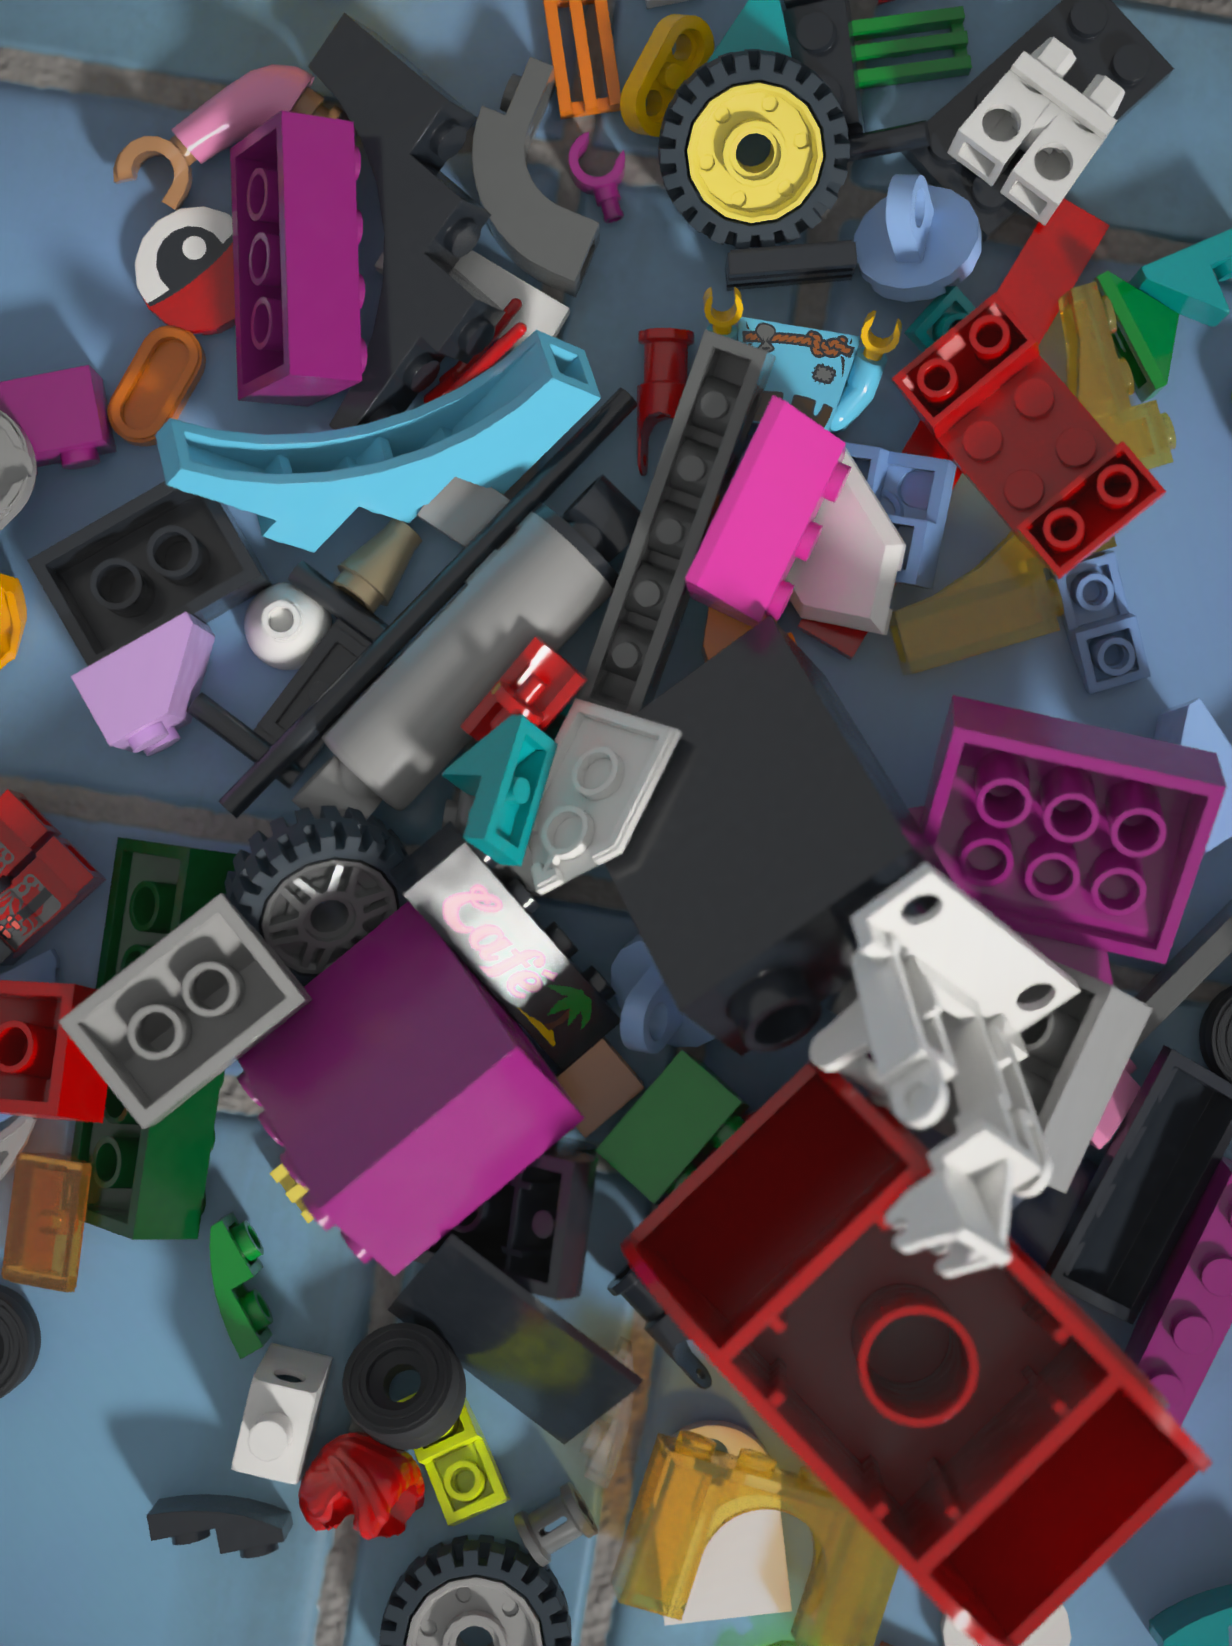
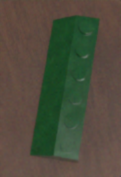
[62,837,237,1240]

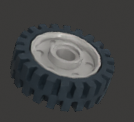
[379,1534,572,1646]

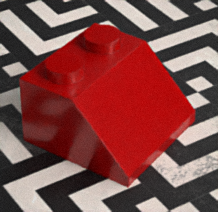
[0,980,108,1123]

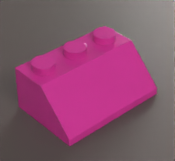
[685,396,852,627]

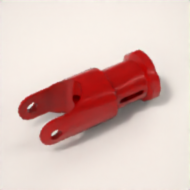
[637,328,694,476]

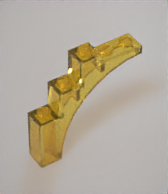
[889,281,1176,675]

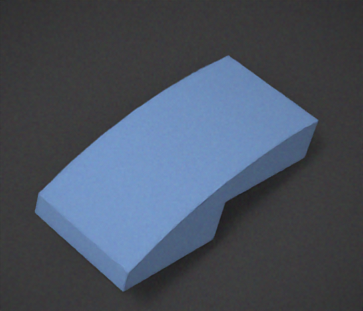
[1048,550,1151,694]

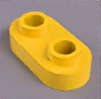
[620,14,715,137]

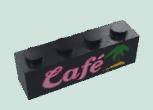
[390,821,621,1071]

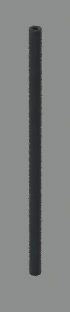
[218,387,638,819]

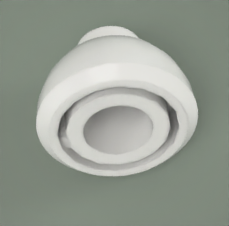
[244,582,333,670]

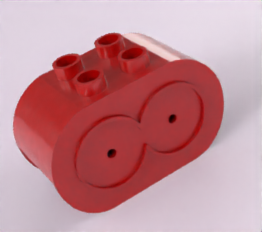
[620,1060,1213,1646]

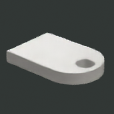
[649,1420,792,1626]

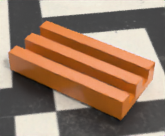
[543,0,621,119]

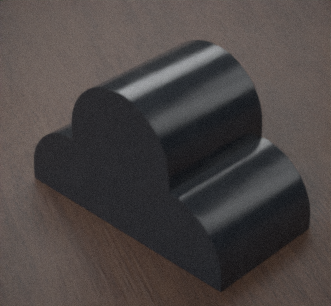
[413,1137,599,1300]

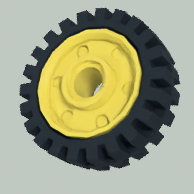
[658,49,850,249]

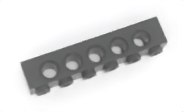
[576,329,776,715]

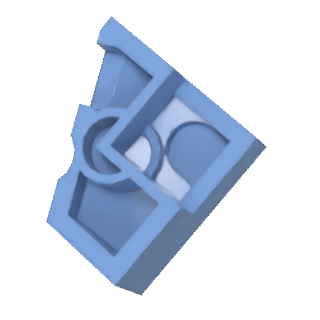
[845,442,957,590]

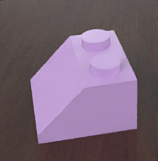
[71,611,215,756]

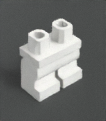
[947,37,1125,226]

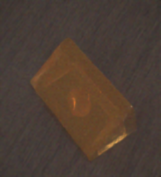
[1,1152,92,1292]

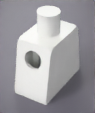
[232,1343,333,1484]

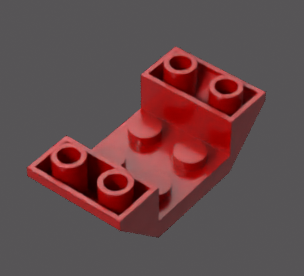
[892,292,1166,579]

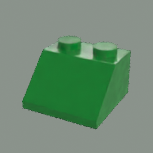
[595,1050,750,1205]

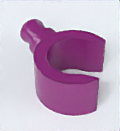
[569,131,625,223]

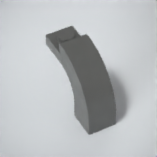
[472,57,600,297]

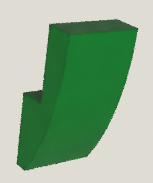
[210,1211,273,1359]

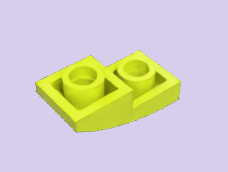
[397,1392,511,1527]

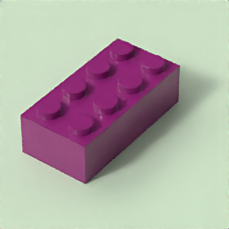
[230,110,367,407]

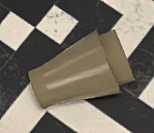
[333,518,422,613]

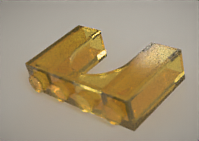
[610,1430,899,1646]

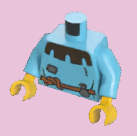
[703,287,902,435]

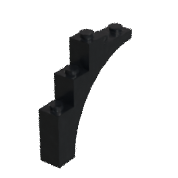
[308,13,505,429]

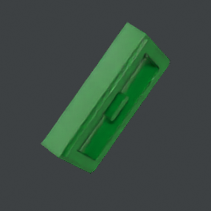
[852,6,972,89]

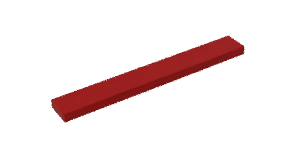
[796,199,1110,660]

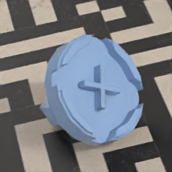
[854,174,982,303]
[611,933,715,1054]

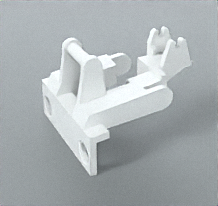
[809,862,1082,1278]

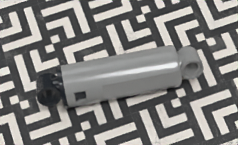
[291,474,641,819]

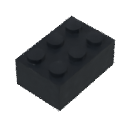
[27,481,272,666]

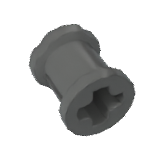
[513,1482,598,1567]

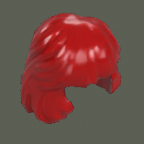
[298,1431,425,1540]

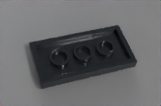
[901,0,1174,243]

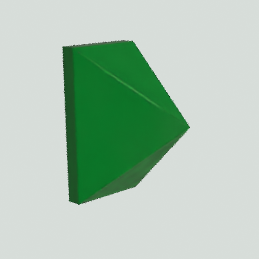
[1084,271,1179,403]

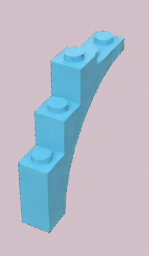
[155,330,601,553]

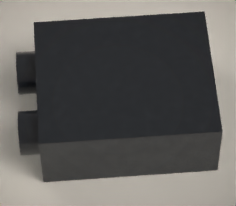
[604,615,955,1057]

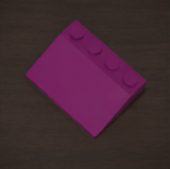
[920,695,1227,964]

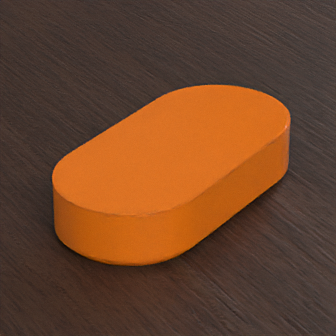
[108,325,206,447]

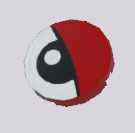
[135,206,235,335]

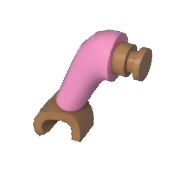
[113,64,344,210]

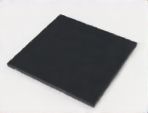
[387,1234,644,1445]

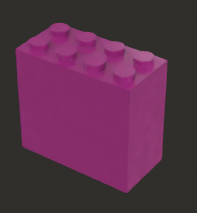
[237,901,585,1276]

